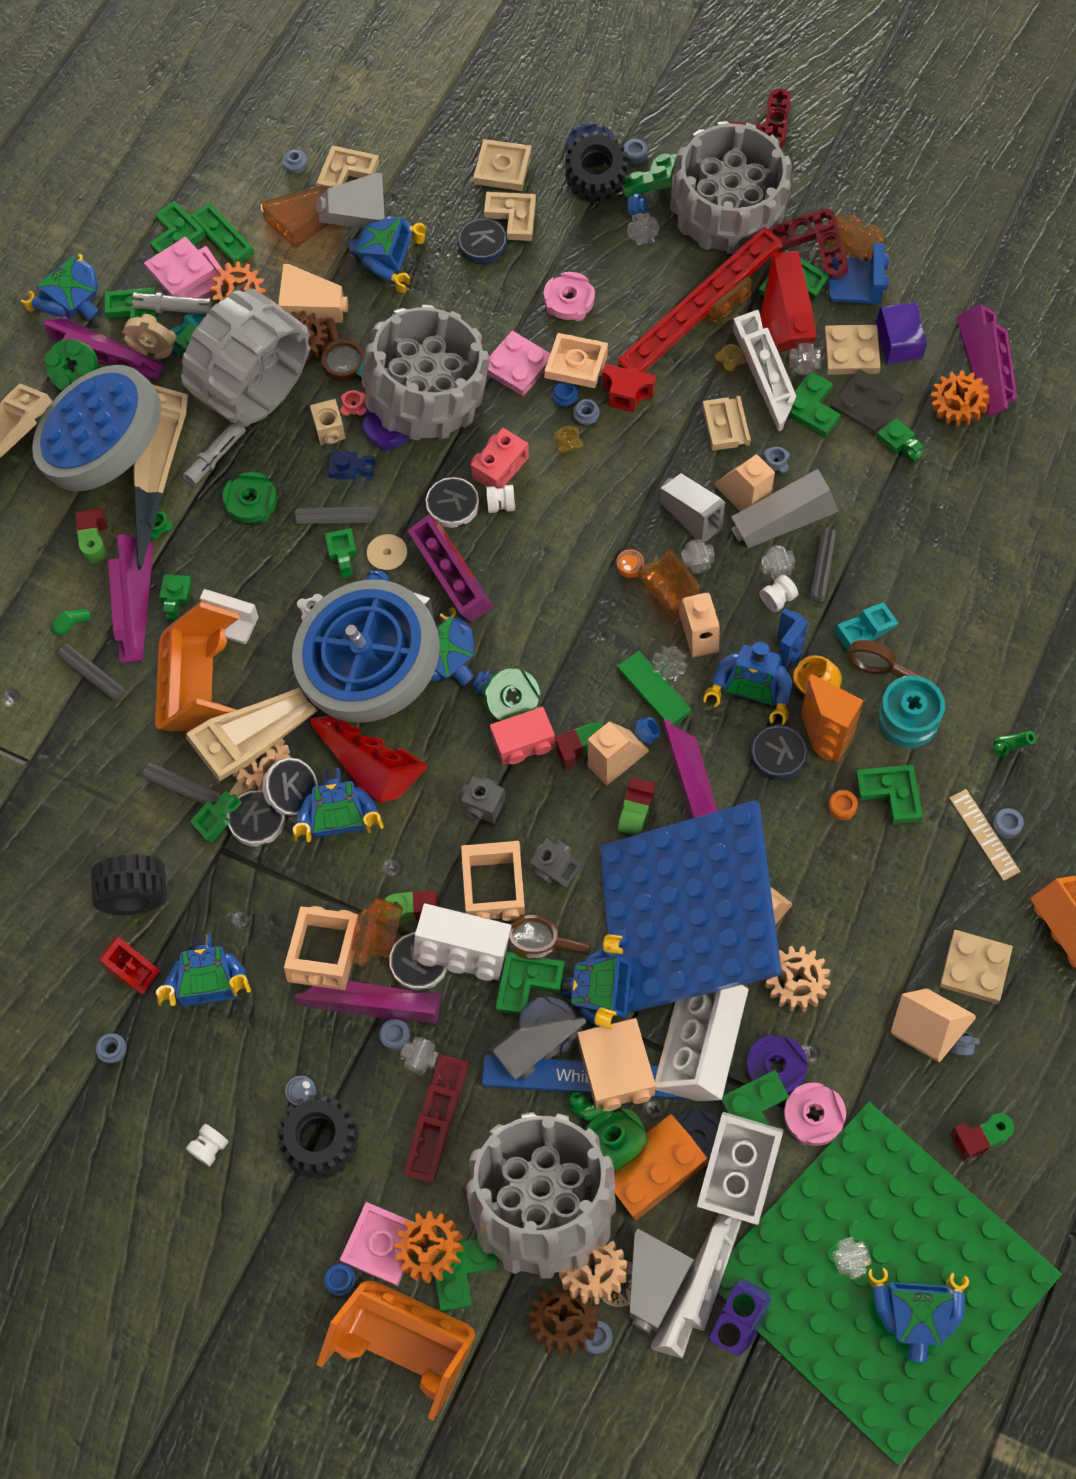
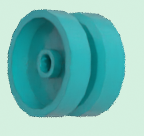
[878,676,945,748]

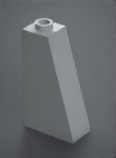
[731,469,838,548]

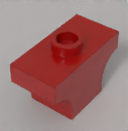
[602,364,656,413]

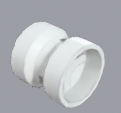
[486,485,515,513]
[760,574,798,612]
[185,1124,229,1167]

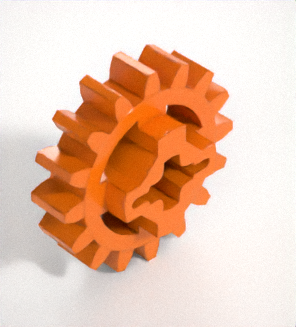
[209,261,266,302]
[931,370,989,426]
[394,1211,464,1283]

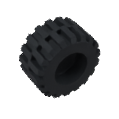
[565,131,628,203]
[91,854,167,915]
[277,1095,358,1179]

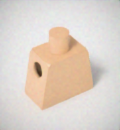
[679,593,720,658]

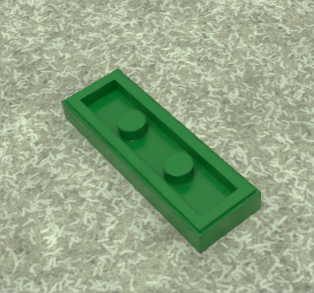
[190,203,255,266]
[617,651,692,726]

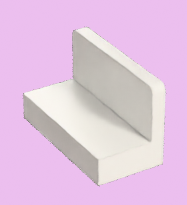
[200,589,259,644]

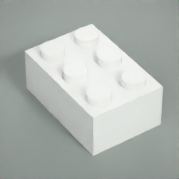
[413,903,511,981]
[697,1112,783,1225]

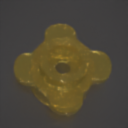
[715,344,746,372]
[554,426,583,453]

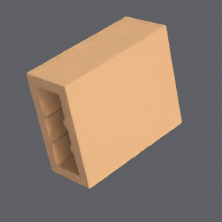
[577,1018,656,1111]

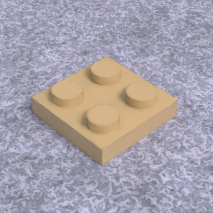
[473,139,532,191]
[824,325,880,375]
[940,930,1013,1004]

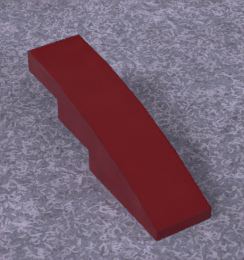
[403,1054,470,1183]

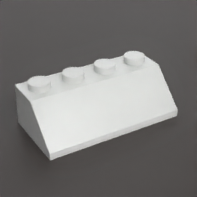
[655,985,748,1101]

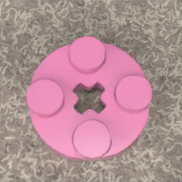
[544,272,595,321]
[783,1083,846,1146]

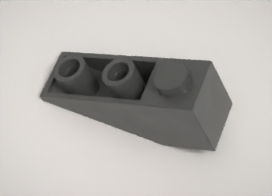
[490,1018,586,1080]

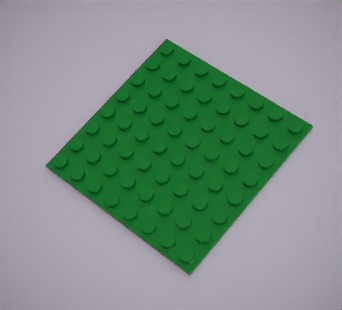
[717,1101,1062,1466]

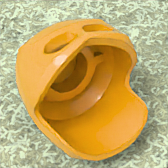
[793,655,842,695]

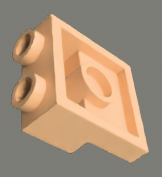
[545,333,608,388]

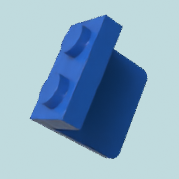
[829,243,889,304]

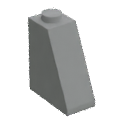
[316,172,385,228]
[660,473,725,545]
[629,1229,694,1333]

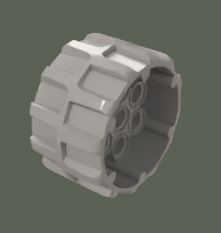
[670,121,792,254]
[181,289,310,427]
[362,305,489,441]
[466,1112,616,1279]

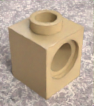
[310,399,346,445]

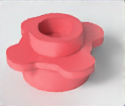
[340,390,366,416]

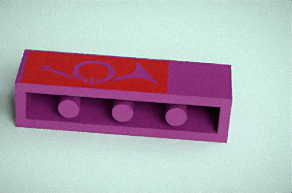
[407,515,494,623]

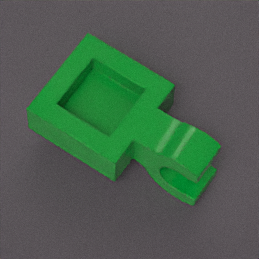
[877,418,924,462]
[325,528,357,579]
[159,574,192,621]
[190,792,242,842]

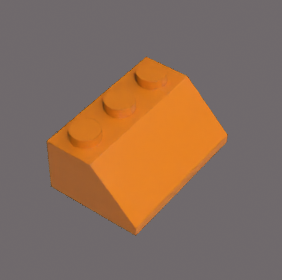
[801,674,863,763]
[1030,876,1076,969]
[614,1114,709,1220]

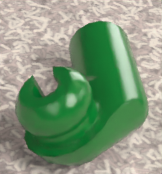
[50,608,90,636]
[993,731,1036,757]
[568,1092,614,1121]

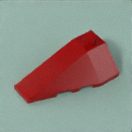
[760,251,816,352]
[310,715,427,803]

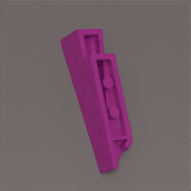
[957,304,1017,416]
[44,317,165,381]
[108,534,153,664]
[663,719,717,819]
[294,981,442,1024]

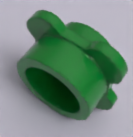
[150,510,173,539]

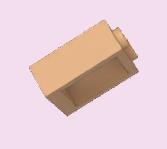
[461,841,525,921]
[284,906,361,990]

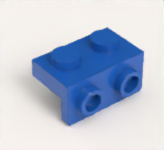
[777,609,808,670]

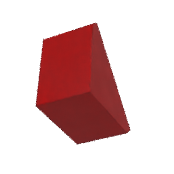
[98,936,160,995]

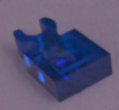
[328,450,376,480]

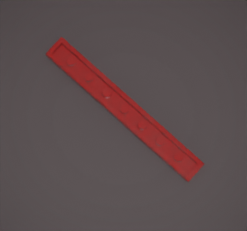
[617,227,782,373]

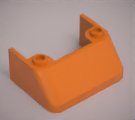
[155,602,239,732]
[316,1281,475,1421]

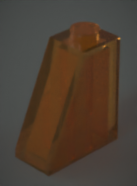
[260,185,329,249]

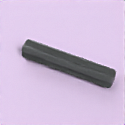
[295,507,374,524]
[810,528,836,602]
[58,644,125,701]
[143,763,220,805]

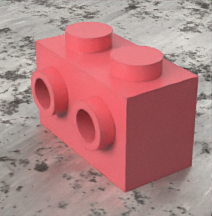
[471,428,529,488]
[490,707,555,765]

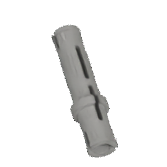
[132,292,212,314]
[182,422,246,486]

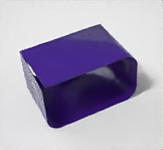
[876,303,927,365]
[708,1278,771,1356]

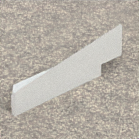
[733,310,796,431]
[651,1213,742,1358]

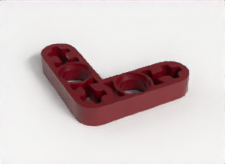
[716,88,791,149]
[768,209,849,280]

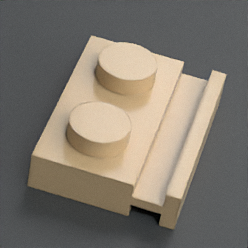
[702,396,751,451]

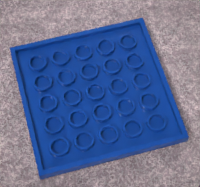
[600,800,782,1013]

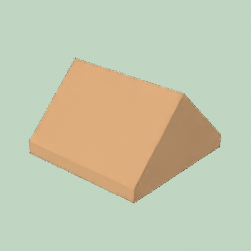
[891,989,976,1063]

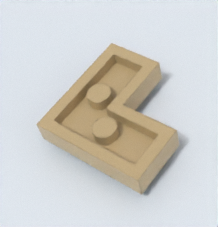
[316,146,379,191]
[484,192,536,241]

